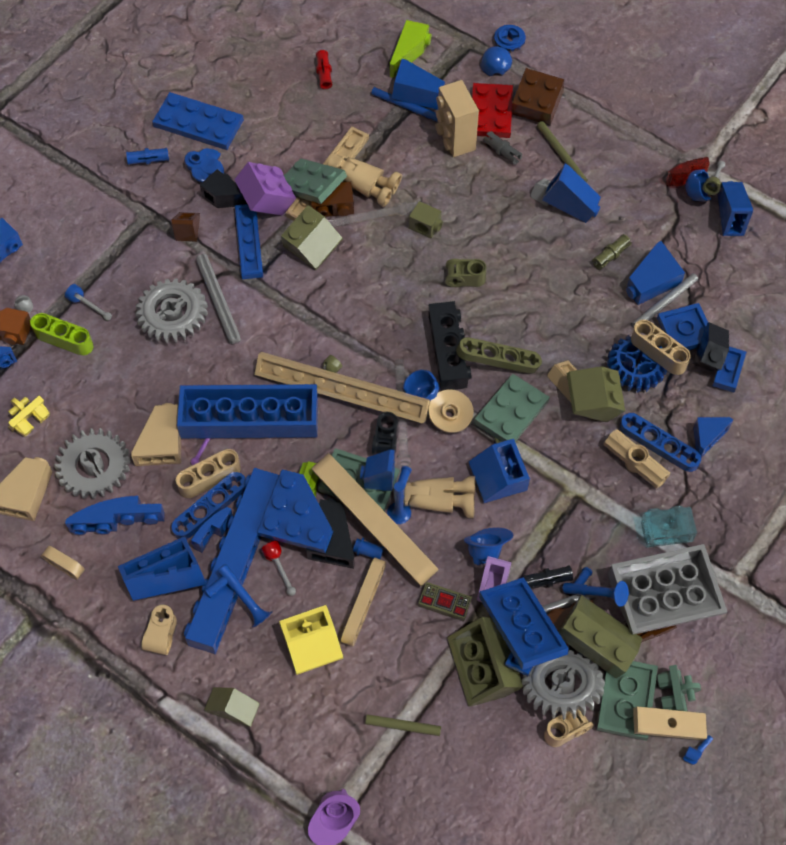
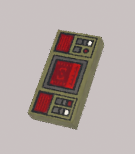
[418,582,472,621]

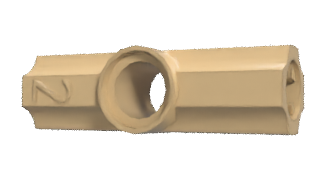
[604,429,670,489]

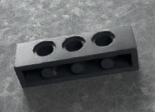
[428,301,472,391]

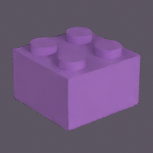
[234,162,296,216]

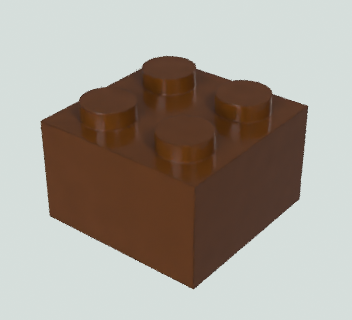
[512,68,564,126]

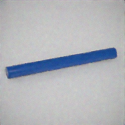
[371,87,438,122]

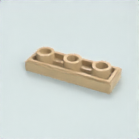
[633,706,707,740]

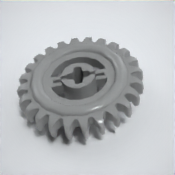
[135,278,208,343]
[54,428,131,499]
[521,650,605,720]

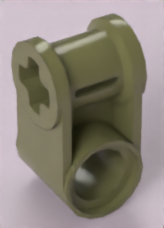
[445,259,486,287]

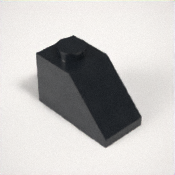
[692,322,729,372]

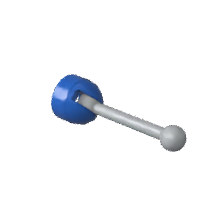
[65,284,112,321]

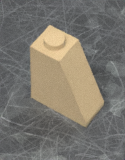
[131,403,181,466]
[0,457,52,521]

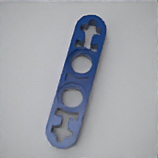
[620,413,701,472]
[171,472,246,540]

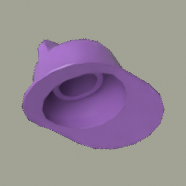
[308,788,360,845]

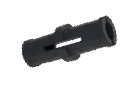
[523,565,573,589]

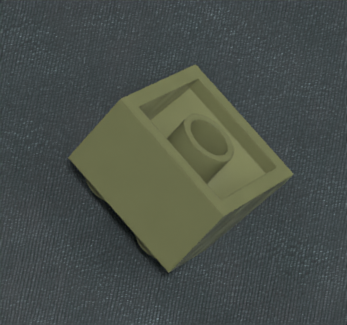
[281,205,343,270]
[567,366,625,422]

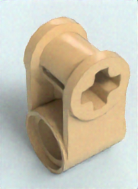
[142,605,177,655]
[544,709,594,747]

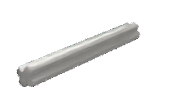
[196,254,241,344]

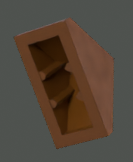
[171,212,200,242]

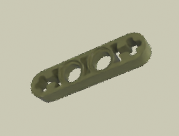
[456,337,542,374]

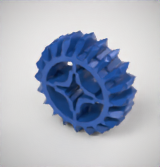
[607,335,667,393]

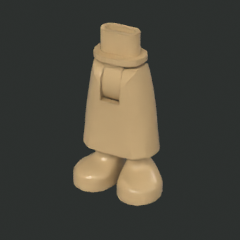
[327,154,402,207]
[404,476,475,518]

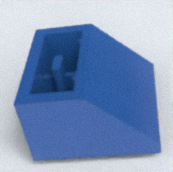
[469,438,530,503]

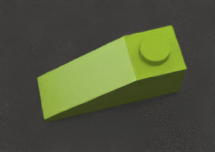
[390,20,432,78]

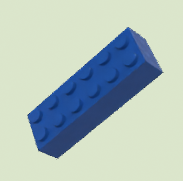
[177,384,318,439]

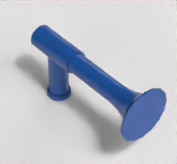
[387,466,412,524]
[204,564,273,628]
[563,567,629,607]

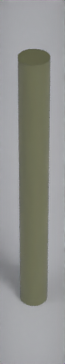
[537,121,588,182]

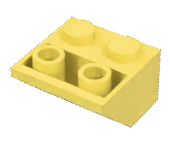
[279,605,343,675]

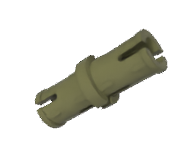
[592,234,632,270]

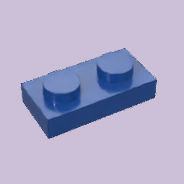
[712,346,746,393]

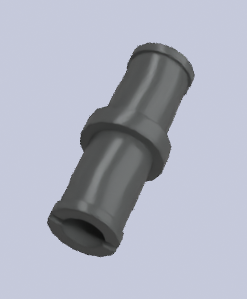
[484,131,522,164]

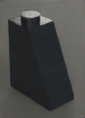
[306,499,355,569]

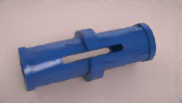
[126,148,169,165]

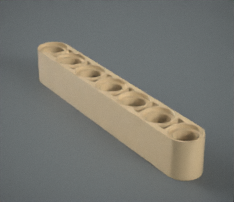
[311,453,438,586]

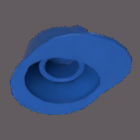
[464,528,513,565]

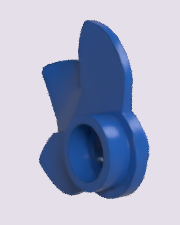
[184,148,224,182]

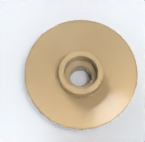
[428,390,474,433]

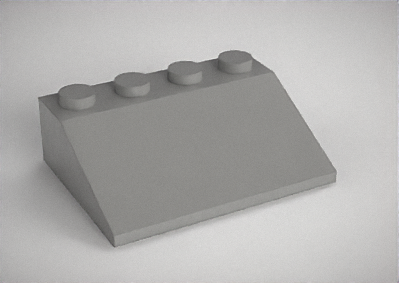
[607,544,727,635]

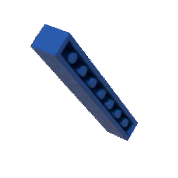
[184,468,279,655]

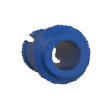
[353,538,384,559]

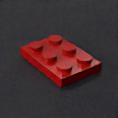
[472,83,513,138]

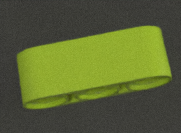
[30,313,94,356]

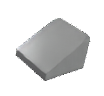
[531,178,550,206]

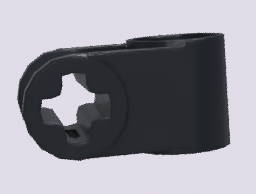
[372,412,398,455]

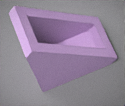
[477,556,511,602]

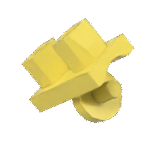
[8,396,50,437]

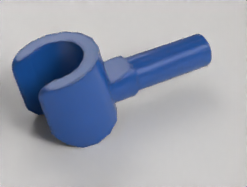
[683,735,713,765]

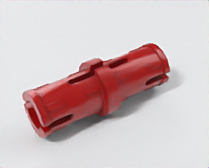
[316,50,333,89]

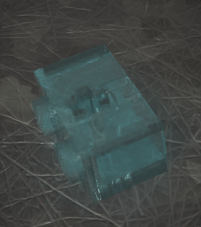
[641,506,697,548]

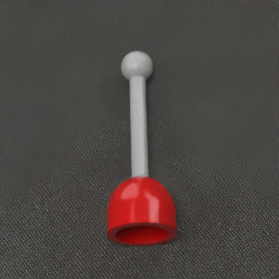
[261,541,296,596]

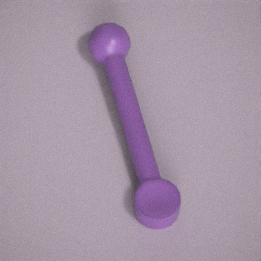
[190,438,211,466]

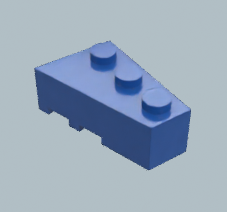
[118,536,207,601]

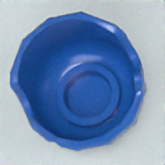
[480,46,513,76]
[685,169,711,201]
[403,369,439,401]

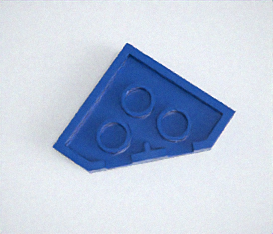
[257,469,333,553]

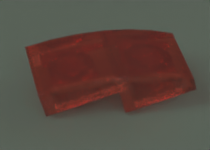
[666,157,710,186]

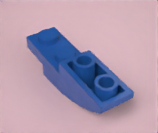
[65,496,165,535]

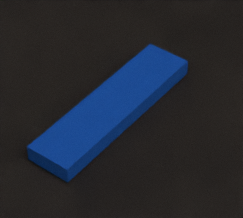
[235,204,263,280]

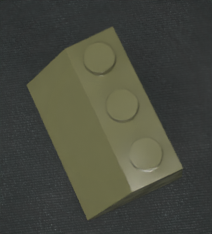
[558,595,642,679]
[447,617,523,706]

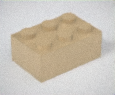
[435,80,479,157]

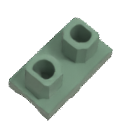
[657,665,701,712]

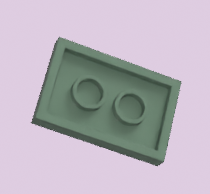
[283,158,347,204]
[474,374,550,442]
[318,448,400,512]
[597,661,658,741]

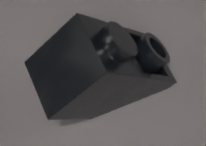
[200,169,247,208]

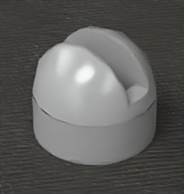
[15,295,33,313]

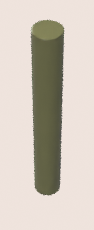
[365,714,441,736]

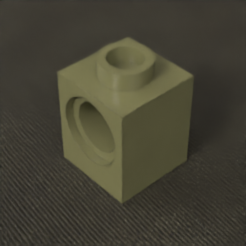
[409,201,443,238]

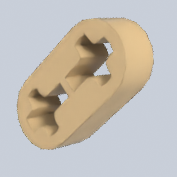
[41,546,85,580]

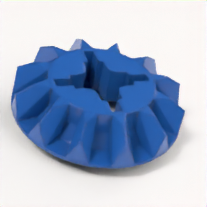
[494,25,526,52]

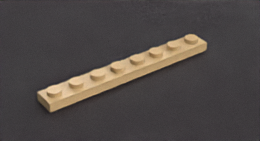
[255,352,430,423]

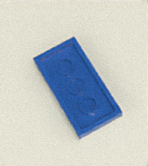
[152,92,244,150]
[479,577,569,670]

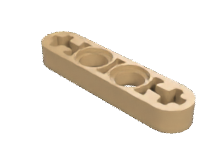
[341,558,386,646]

